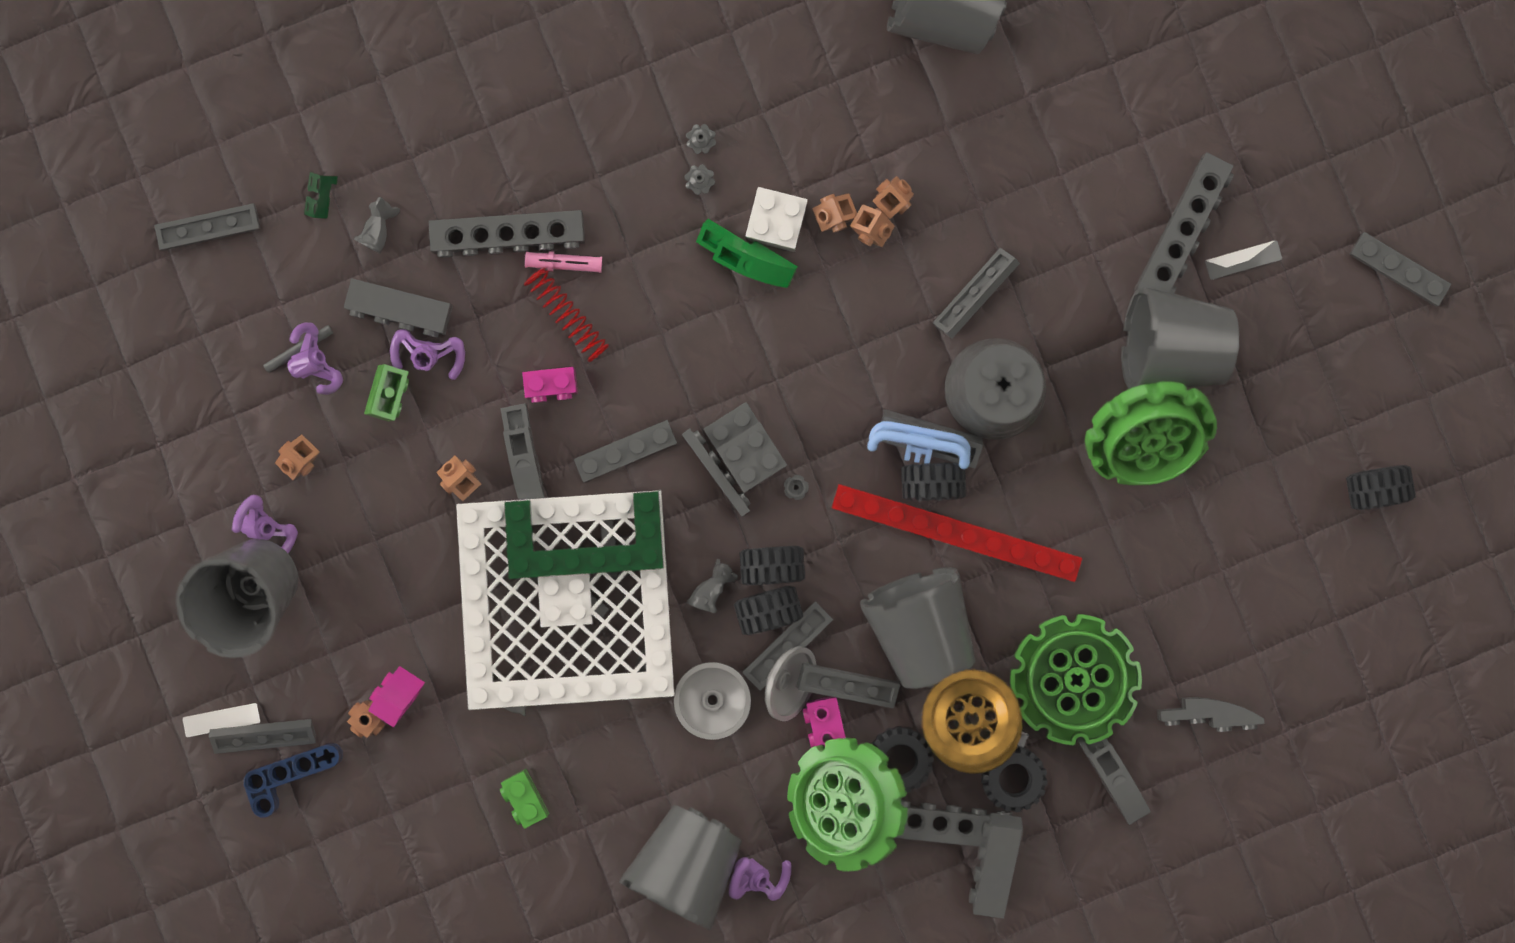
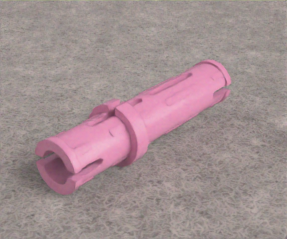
[525,251,602,273]

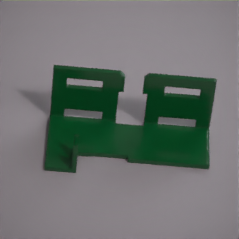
[304,172,338,219]

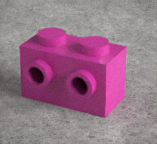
[522,367,578,403]
[368,666,425,727]
[802,696,846,748]

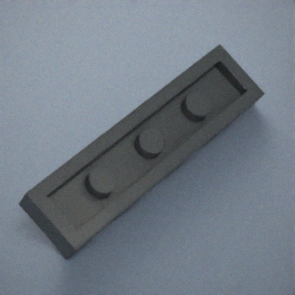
[154,203,261,251]
[1349,232,1451,307]
[933,248,1020,339]
[574,420,677,483]
[682,428,751,517]
[742,601,833,690]
[796,663,900,708]
[209,719,316,754]

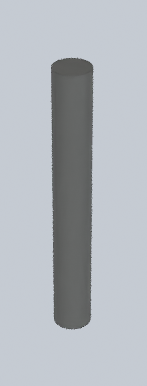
[263,325,333,373]

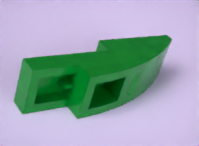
[696,219,798,288]

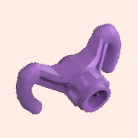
[288,322,343,395]
[390,329,465,380]
[232,495,298,553]
[729,857,791,901]

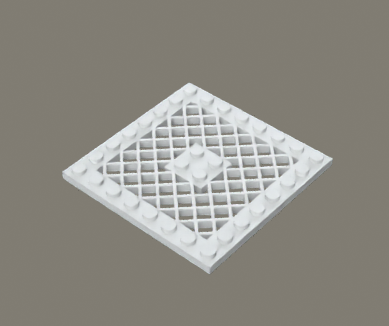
[456,490,674,710]

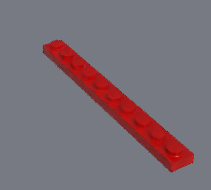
[831,484,1082,582]

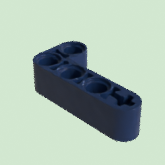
[243,743,343,818]

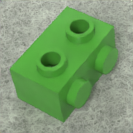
[364,364,409,421]
[500,769,550,829]

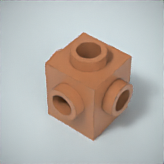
[873,176,914,219]
[812,193,857,233]
[850,205,895,247]
[275,435,320,480]
[436,455,481,501]
[347,700,386,738]

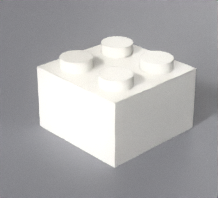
[745,187,808,252]

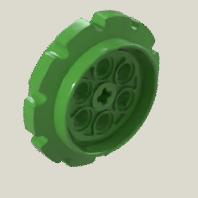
[1085,382,1217,485]
[1010,614,1142,745]
[787,738,907,871]

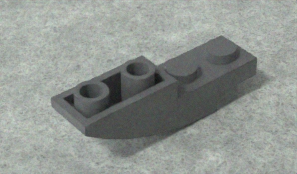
[500,403,545,500]
[1157,697,1265,732]
[1076,737,1151,825]

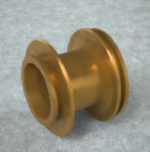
[922,670,1022,773]

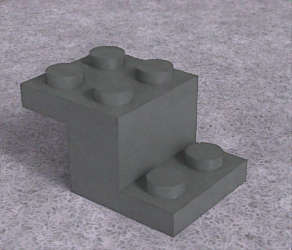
[704,402,787,493]

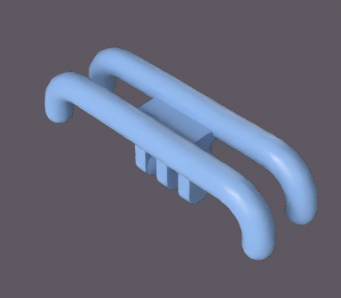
[867,421,971,469]

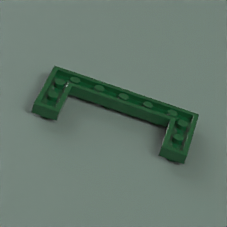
[504,491,664,579]

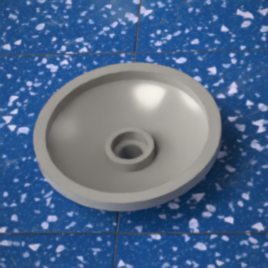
[765,646,816,721]
[674,662,751,740]

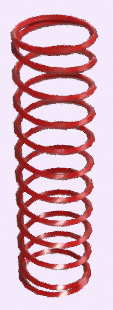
[524,268,609,362]

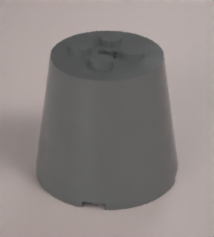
[887,0,1007,55]
[1121,287,1239,389]
[945,338,1046,440]
[176,539,298,658]
[860,567,976,688]
[619,805,742,931]

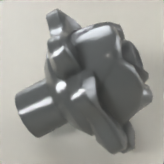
[686,124,716,154]
[684,164,715,195]

